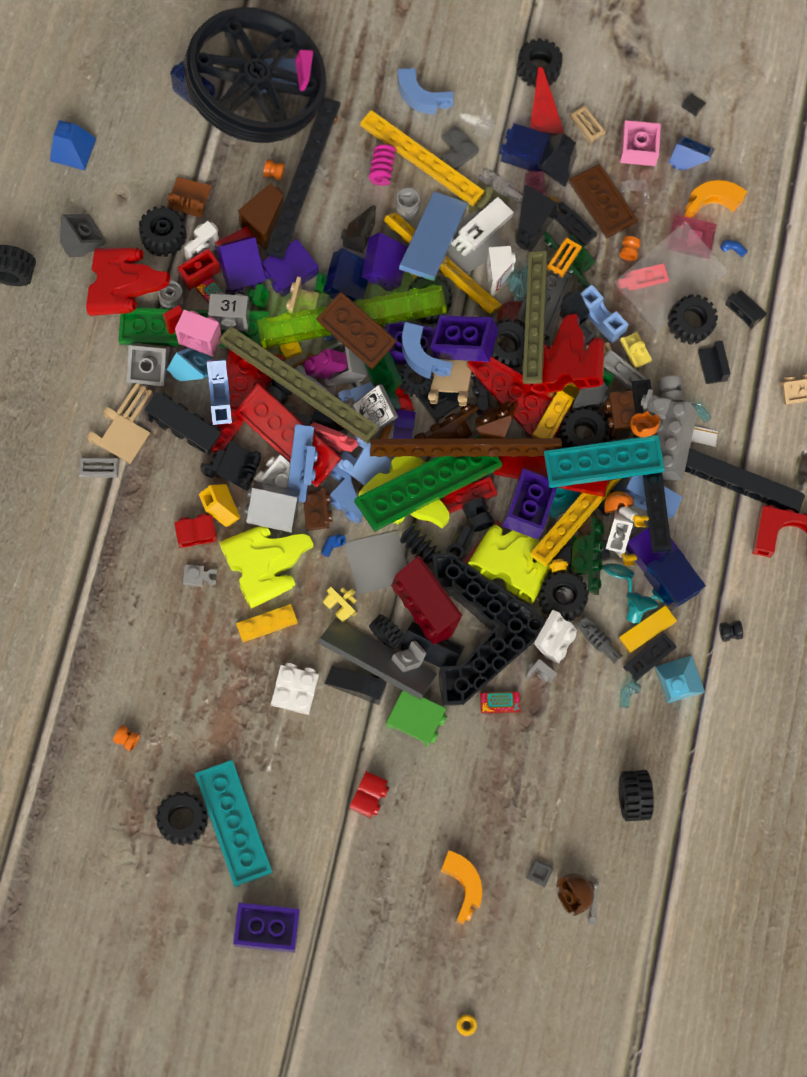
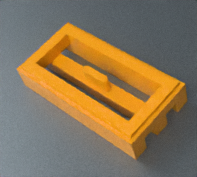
[547,238,582,278]

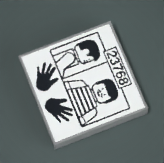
[352,385,398,432]

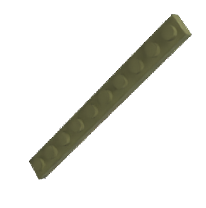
[219,326,379,444]

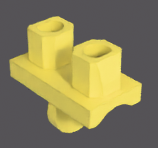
[620,332,652,369]
[322,587,358,622]

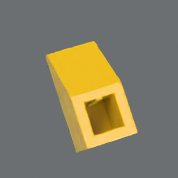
[199,484,240,527]

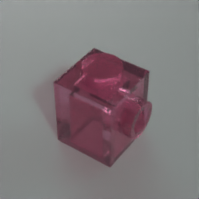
[524,171,546,195]

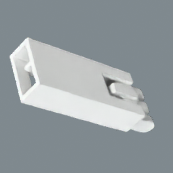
[451,197,514,257]

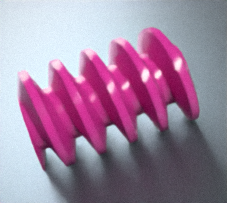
[369,145,396,186]

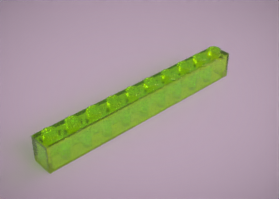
[257,285,447,348]

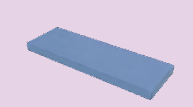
[399,191,468,281]

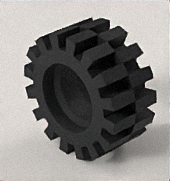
[400,363,434,398]
[369,614,405,649]

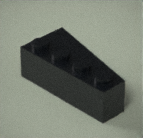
[144,392,221,456]

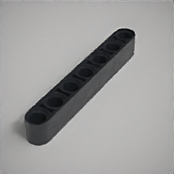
[685,448,805,513]

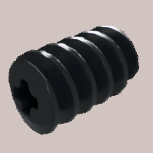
[400,523,441,565]

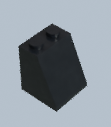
[516,185,557,252]

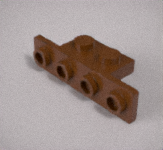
[414,404,479,439]

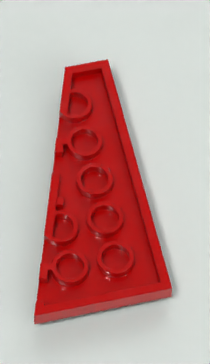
[211,349,285,453]
[466,357,573,438]

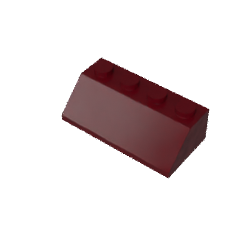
[391,556,463,645]

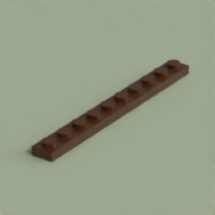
[369,438,562,457]

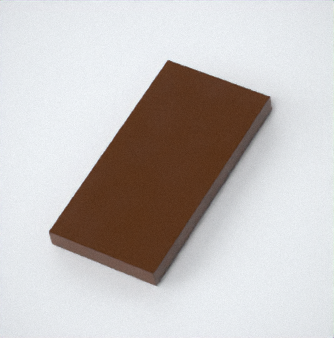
[569,164,638,239]
[316,292,397,370]

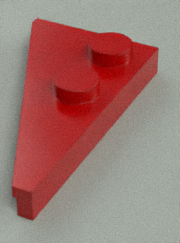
[530,67,564,134]

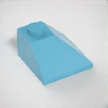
[167,348,214,381]
[655,655,705,703]

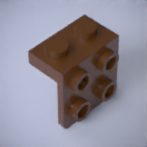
[602,391,635,440]

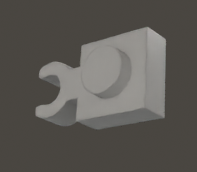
[183,565,218,587]

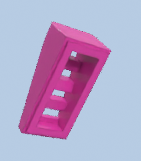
[295,50,313,91]

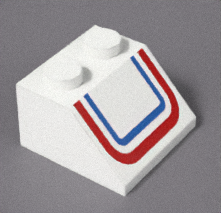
[486,246,516,297]

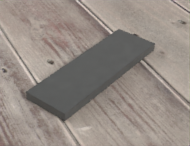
[318,618,437,700]

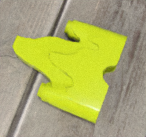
[359,456,450,528]
[468,525,552,603]
[219,526,314,609]

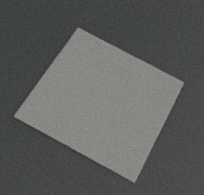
[448,209,506,274]
[344,530,407,595]

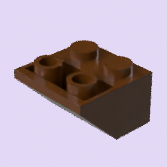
[476,401,519,439]

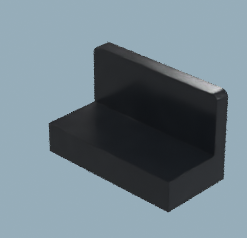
[725,290,767,329]
[698,340,731,384]

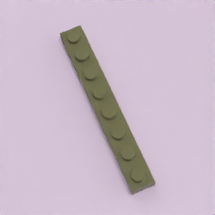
[523,251,548,384]

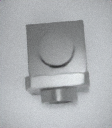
[641,389,671,419]
[391,641,426,672]
[526,659,557,683]

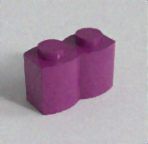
[304,349,348,379]

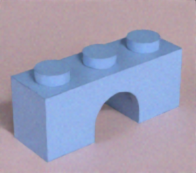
[580,285,629,344]

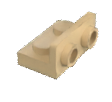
[779,374,807,405]

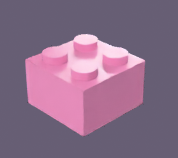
[620,120,661,166]
[175,310,222,357]

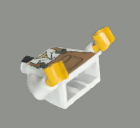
[606,506,649,566]

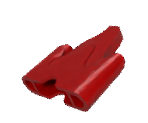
[86,247,170,316]
[531,314,605,393]

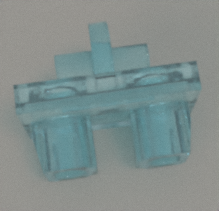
[506,266,528,303]

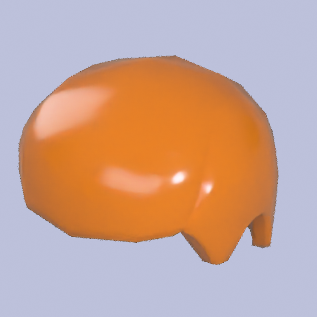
[629,411,661,437]
[605,491,634,513]

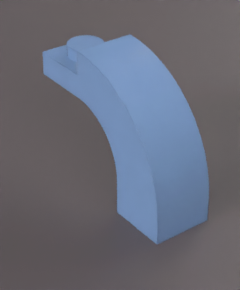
[397,68,454,114]
[402,322,453,379]
[207,359,232,425]

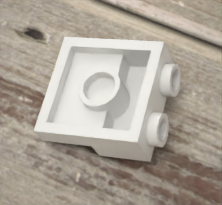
[184,221,219,262]
[253,455,290,488]
[534,610,577,664]
[271,663,319,715]

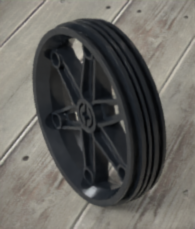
[183,7,326,143]

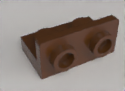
[303,487,332,531]

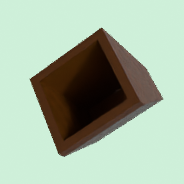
[238,183,284,251]

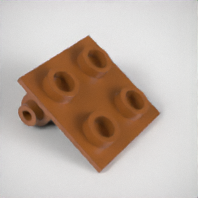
[166,177,212,218]

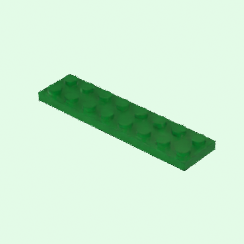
[118,308,270,349]
[354,436,502,532]

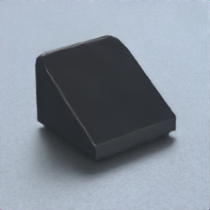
[682,94,706,117]

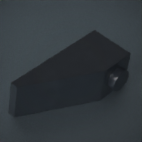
[325,666,387,705]

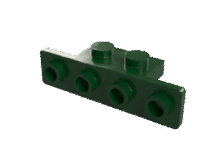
[543,231,597,289]
[363,352,402,411]
[571,517,604,595]

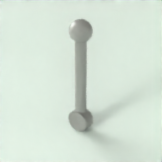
[588,882,599,925]

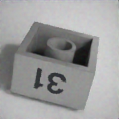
[208,292,250,332]

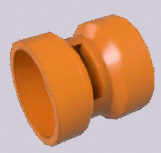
[263,159,285,181]
[619,236,641,261]
[113,725,140,752]

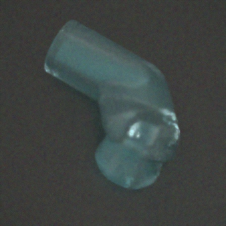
[692,404,712,423]
[620,682,641,708]

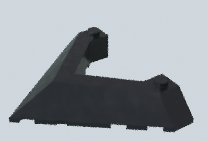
[432,553,547,706]

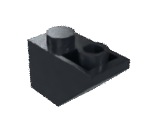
[559,289,590,324]

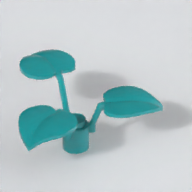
[602,563,684,623]

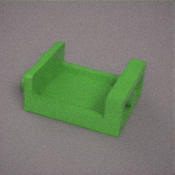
[386,690,448,747]

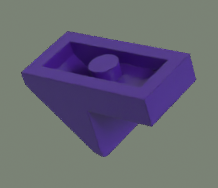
[392,409,416,439]

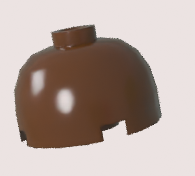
[556,873,595,916]

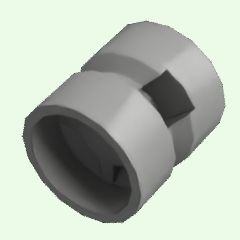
[396,187,420,220]
[158,280,184,309]
[658,376,685,402]

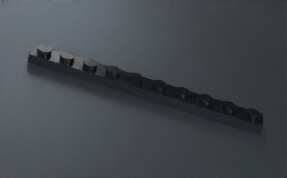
[266,97,341,260]
[632,379,672,553]

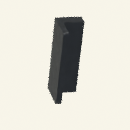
[400,622,465,668]

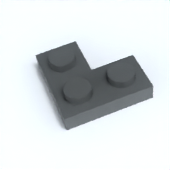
[440,125,479,170]

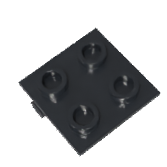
[216,440,262,491]

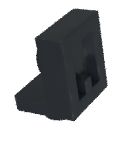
[200,449,225,478]

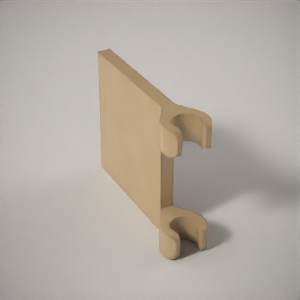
[428,359,472,406]
[87,407,150,464]

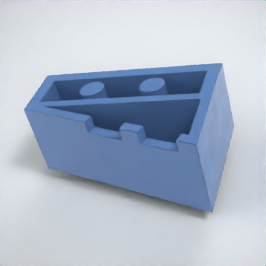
[613,475,683,519]

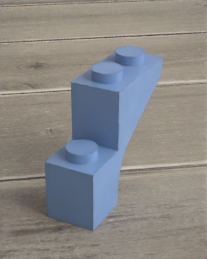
[330,451,363,524]

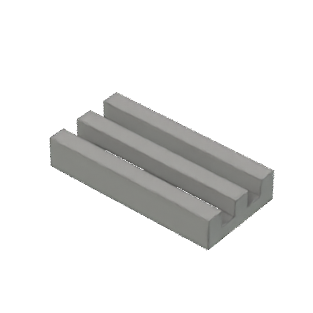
[79,458,119,478]

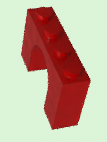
[752,505,807,558]

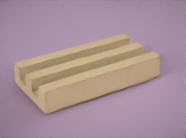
[570,106,606,143]
[116,383,153,423]

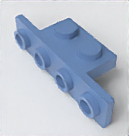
[287,424,318,502]

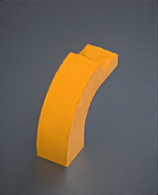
[684,180,748,221]
[441,850,482,925]

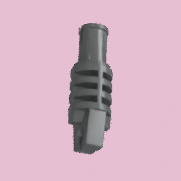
[577,617,623,664]

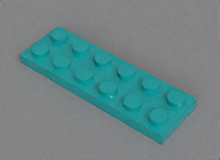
[544,435,665,488]
[194,760,272,888]

